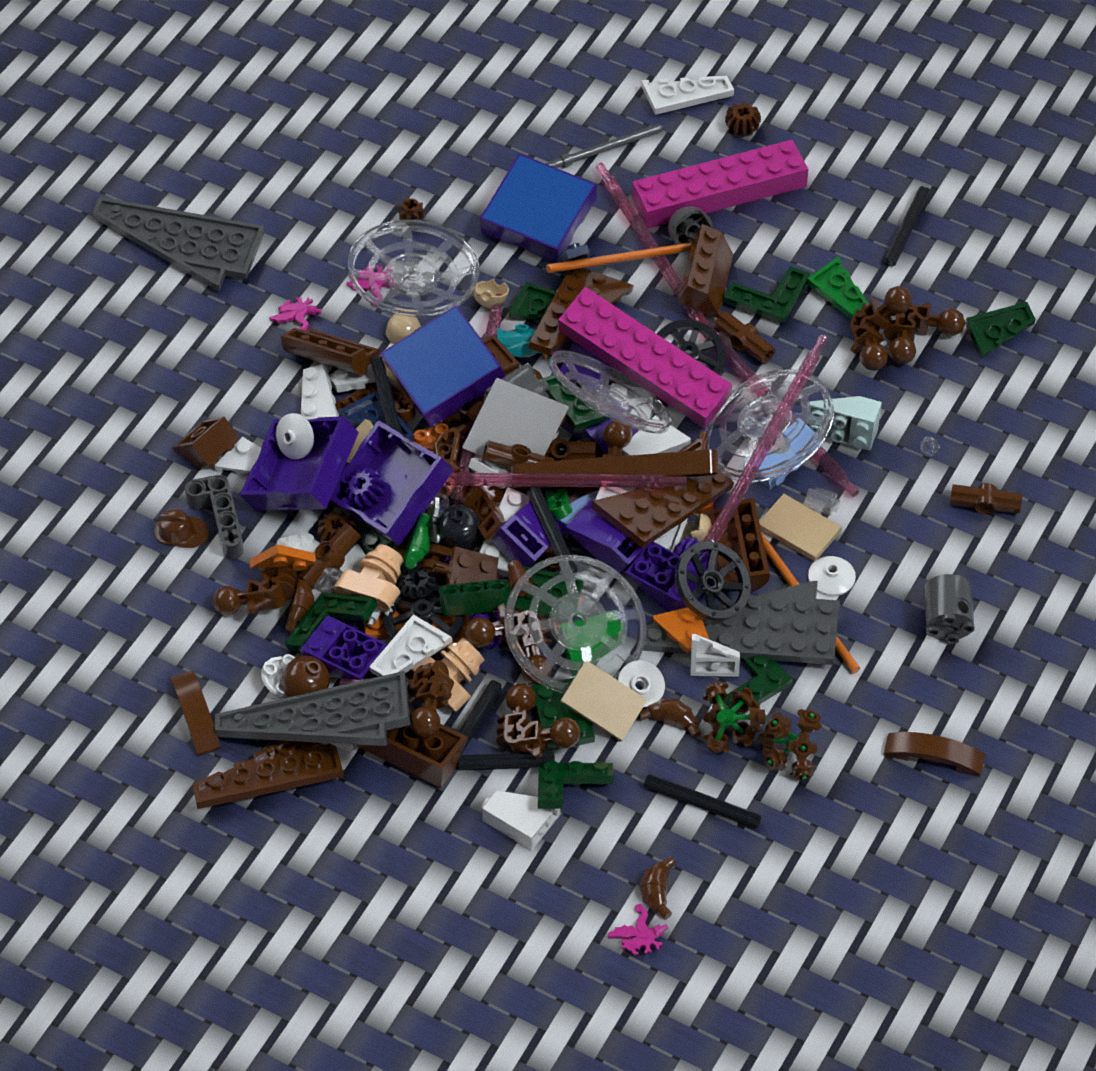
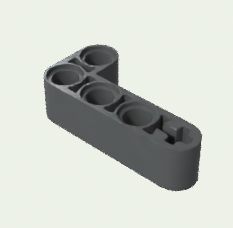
[185,475,244,560]

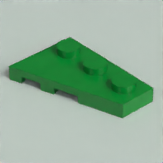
[807,256,869,320]

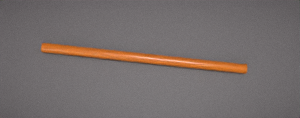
[546,242,692,273]
[761,532,860,674]

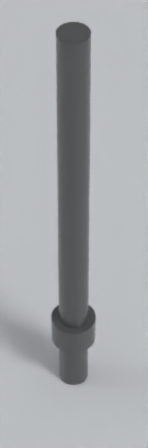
[545,124,662,168]

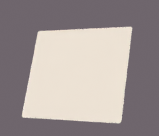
[463,378,569,456]

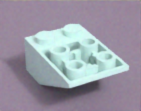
[806,396,882,451]

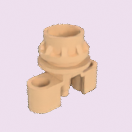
[333,544,404,611]
[411,638,485,712]

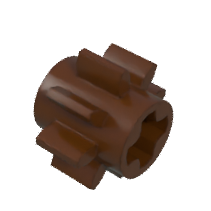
[398,198,425,225]

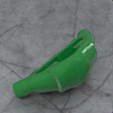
[403,512,430,569]

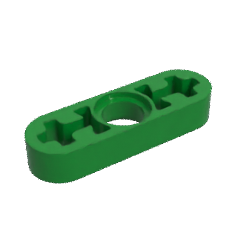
[545,486,573,520]

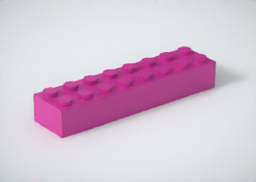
[632,140,809,229]
[558,287,732,429]

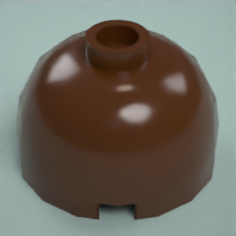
[280,655,330,697]

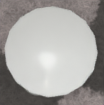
[261,654,295,698]

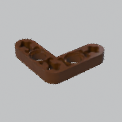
[335,381,416,421]

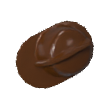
[154,509,209,548]

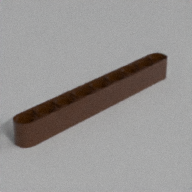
[511,450,719,490]

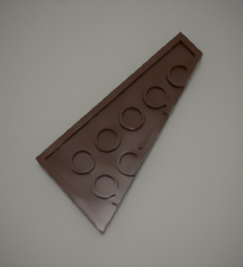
[528,268,634,355]
[591,471,734,548]
[192,740,344,809]

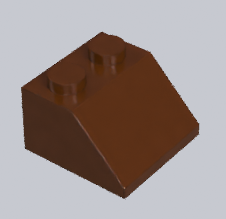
[172,416,240,468]

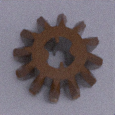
[725,101,761,137]
[317,510,357,543]

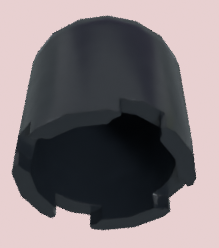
[436,505,482,553]

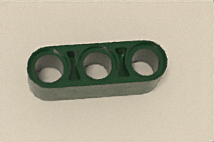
[439,579,510,616]

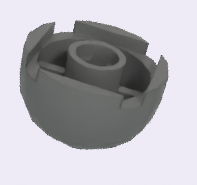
[668,206,713,245]

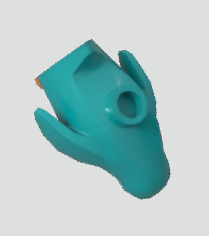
[497,324,548,359]

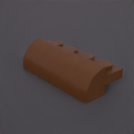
[281,328,380,375]
[708,498,770,592]

